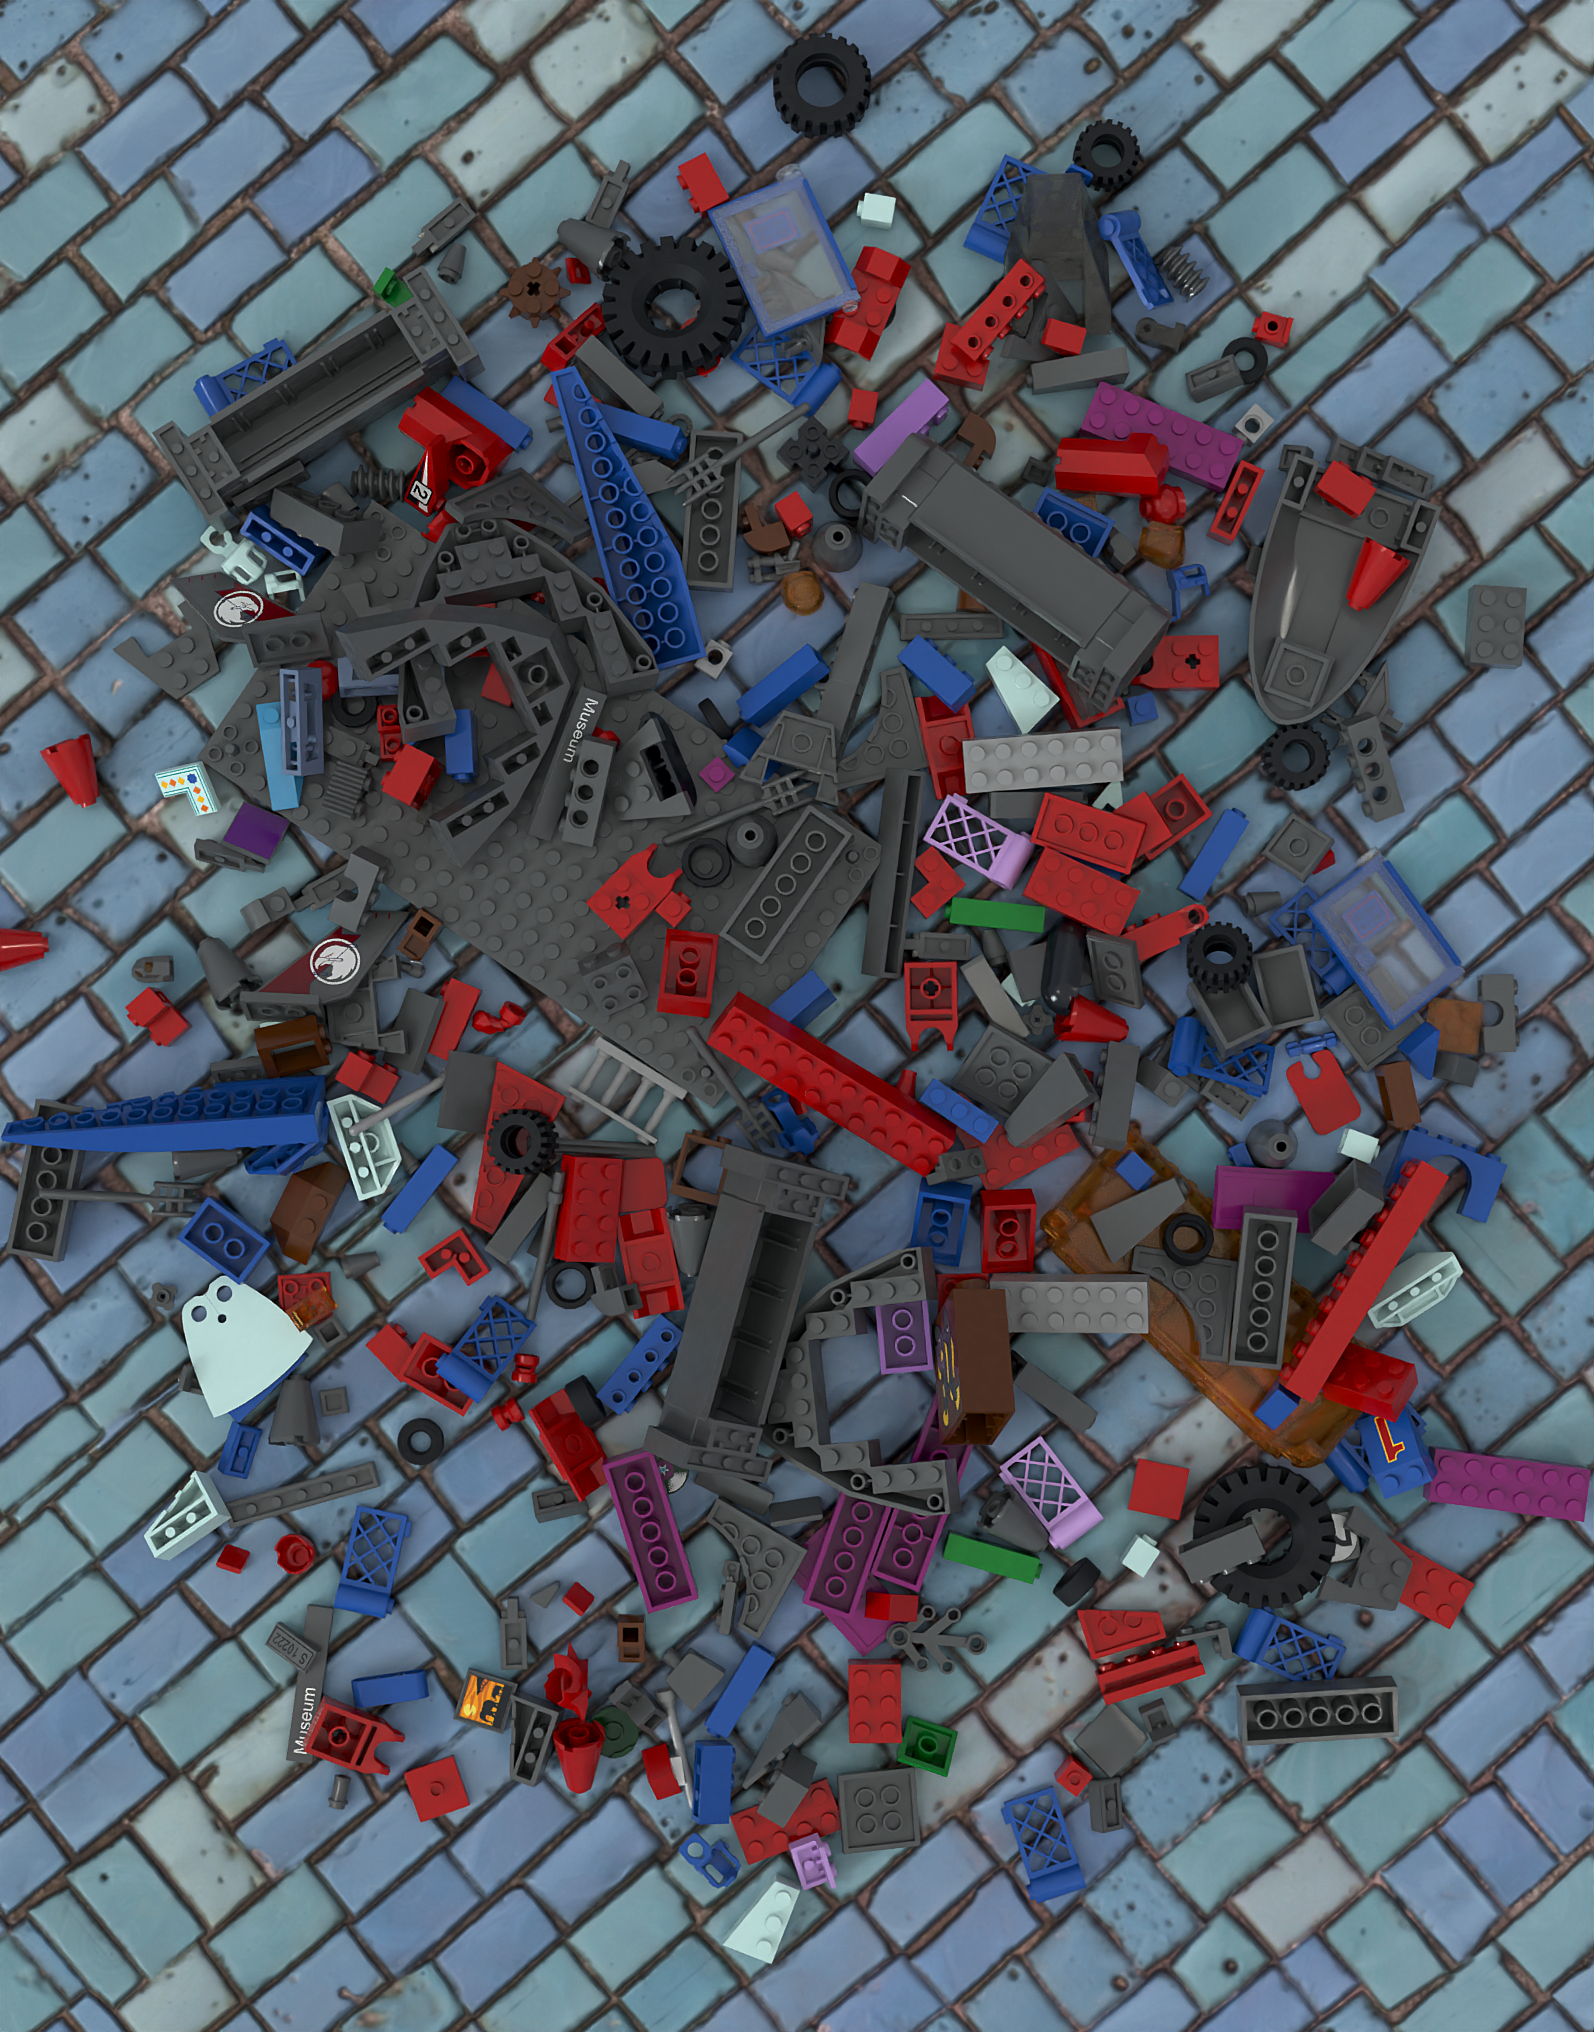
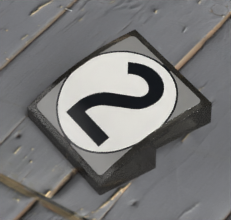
[1330,1507,1363,1564]

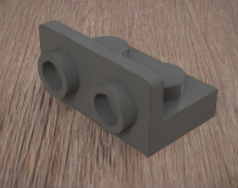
[926,1148,987,1186]

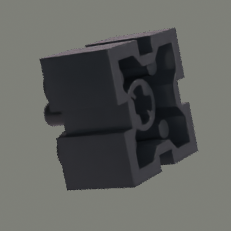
[776,415,850,494]

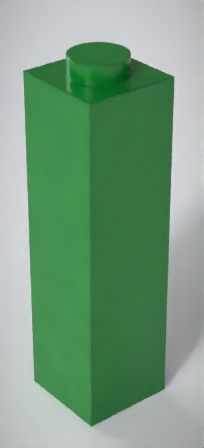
[945,897,1046,934]
[942,1530,1043,1584]

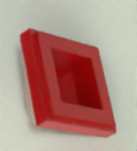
[565,258,591,285]

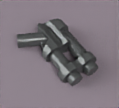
[747,540,802,586]

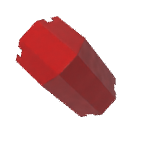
[398,386,514,489]
[1055,432,1170,498]

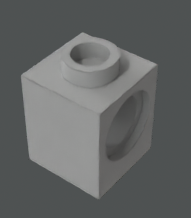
[1232,403,1275,448]
[694,639,733,682]

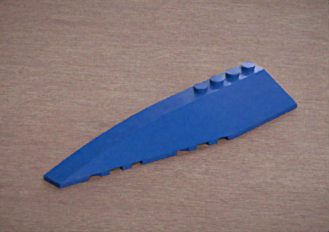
[550,366,707,672]
[1,1075,326,1152]

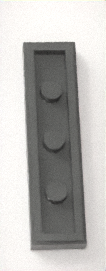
[900,612,1004,641]

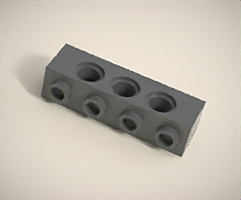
[1339,711,1405,823]
[559,735,617,847]

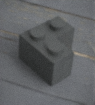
[757,1748,817,1828]

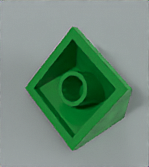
[896,1715,958,1777]

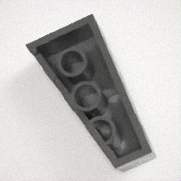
[269,486,382,557]

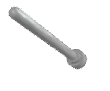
[349,1066,447,1136]
[655,1686,693,1809]

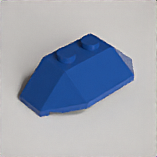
[244,1098,330,1176]

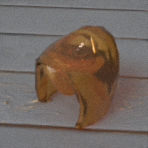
[1138,521,1186,570]
[780,571,825,616]

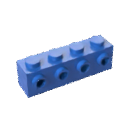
[596,1313,683,1415]

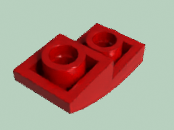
[377,704,405,762]

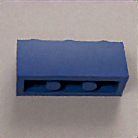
[240,504,326,577]
[897,634,977,714]
[918,1078,999,1144]
[692,1740,736,1825]

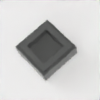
[319,1386,350,1417]

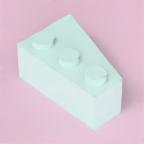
[984,645,1060,734]
[144,1470,232,1561]
[723,1873,800,1964]

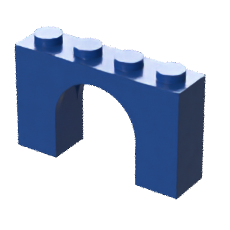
[1384,1125,1507,1223]

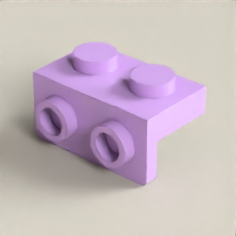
[788,1833,838,1891]

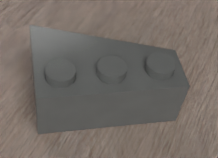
[510,1690,566,1787]

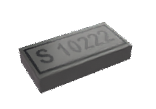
[265,1622,321,1674]

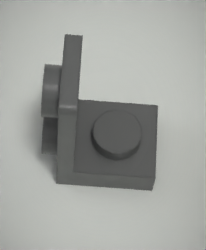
[1174,1621,1233,1660]

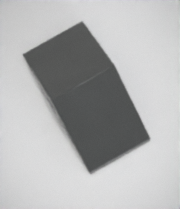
[1432,1051,1479,1088]

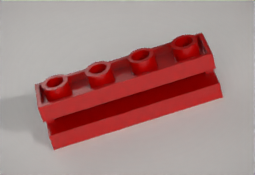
[1095,1640,1206,1705]

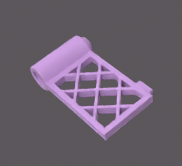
[922,793,1036,891]
[999,1435,1104,1550]

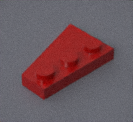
[1076,1609,1167,1660]

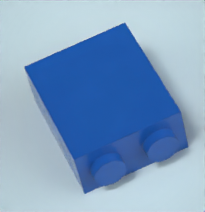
[445,709,479,783]
[767,969,837,1030]

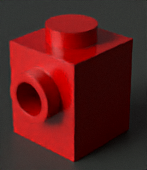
[655,891,693,929]

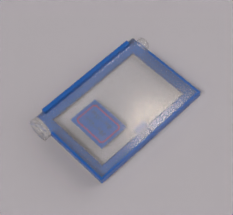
[707,164,861,340]
[1305,846,1465,1030]

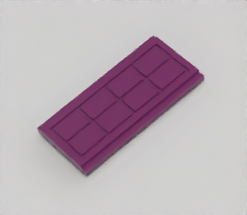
[1212,1165,1336,1234]
[793,1522,904,1657]

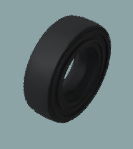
[1221,337,1268,385]
[331,687,379,728]
[698,698,734,740]
[397,1418,444,1465]

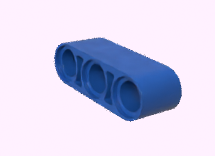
[351,1669,429,1708]

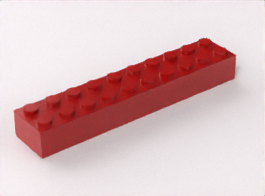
[707,991,957,1178]
[1278,1158,1449,1403]

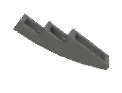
[1325,437,1434,500]
[1152,1040,1256,1121]

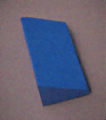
[217,1421,262,1479]

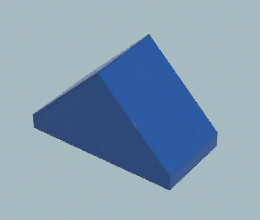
[1397,1022,1440,1080]
[1253,1376,1301,1430]

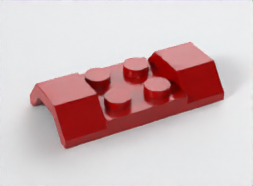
[824,246,911,362]
[915,696,975,800]
[617,1207,685,1319]
[528,1388,607,1502]

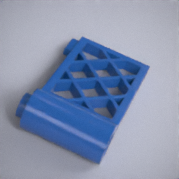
[963,154,1055,267]
[1097,210,1174,311]
[730,317,843,419]
[193,338,297,417]
[1268,885,1376,996]
[1168,1017,1275,1097]
[435,1295,537,1404]
[1316,1402,1427,1493]
[334,1505,412,1619]
[1232,1607,1347,1681]
[1001,1786,1086,1904]

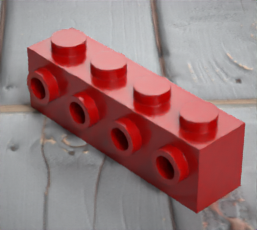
[952,258,1047,361]

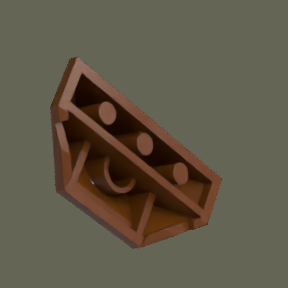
[270,1161,351,1266]

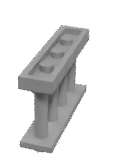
[566,1036,688,1145]

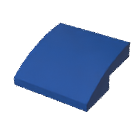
[722,726,782,783]

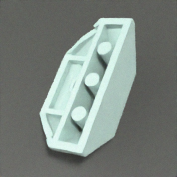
[327,1094,402,1201]
[1367,1252,1463,1329]

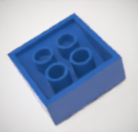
[1033,486,1115,558]

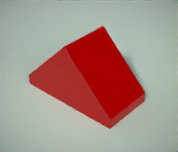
[1041,318,1087,357]
[865,1591,919,1622]
[641,1742,682,1800]

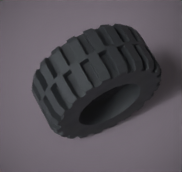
[773,32,872,140]

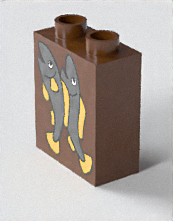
[932,1279,1015,1445]

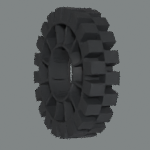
[601,236,746,380]
[1193,1463,1336,1610]

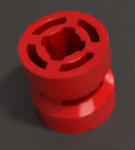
[511,1353,540,1383]
[490,1396,526,1432]

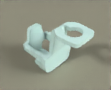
[200,525,268,585]
[265,569,306,602]

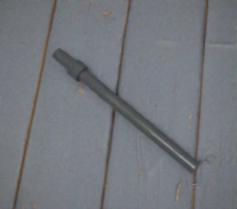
[525,1170,566,1320]

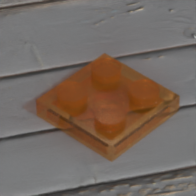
[1427,997,1483,1055]

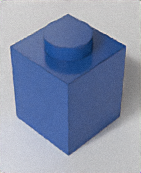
[1124,692,1159,727]
[1111,1150,1155,1191]

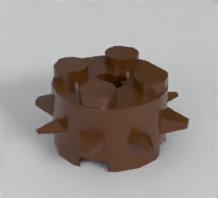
[499,257,571,328]

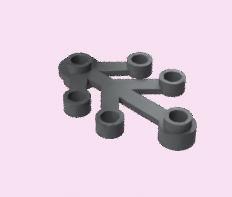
[886,1603,987,1674]

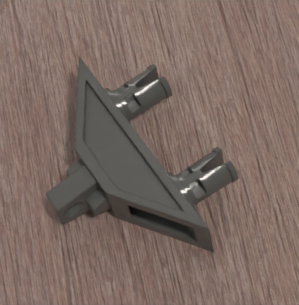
[761,272,835,368]
[1319,660,1403,751]

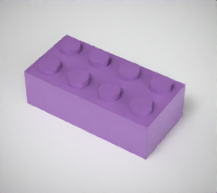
[853,378,949,478]
[875,1301,934,1374]

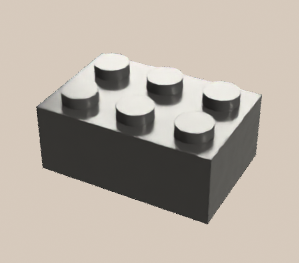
[1464,585,1527,670]
[1252,942,1323,1031]
[1187,981,1273,1059]
[1308,1158,1385,1255]
[1178,1516,1265,1585]

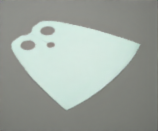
[182,1276,313,1418]

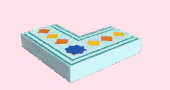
[155,761,222,816]

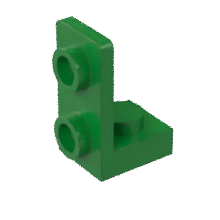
[372,267,412,308]

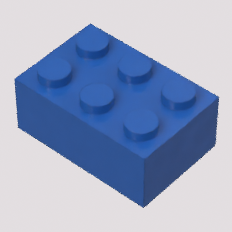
[177,1195,276,1285]

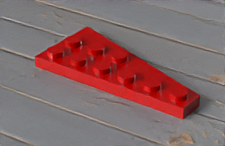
[470,1061,567,1235]

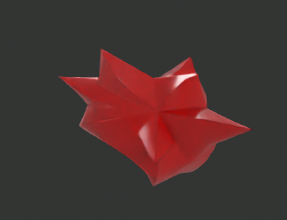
[543,1640,592,1722]

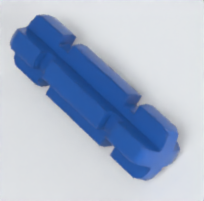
[1286,1032,1337,1058]

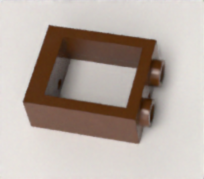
[254,1015,333,1079]
[1374,1060,1422,1131]
[670,1129,732,1206]

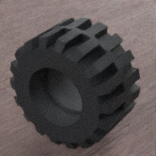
[1072,119,1140,192]
[1261,724,1331,791]
[1186,921,1253,994]
[487,1109,559,1175]

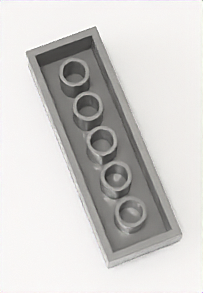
[962,726,1124,793]
[990,1274,1150,1333]

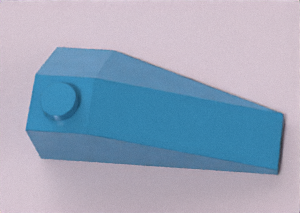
[256,701,304,811]

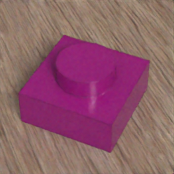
[699,756,736,794]

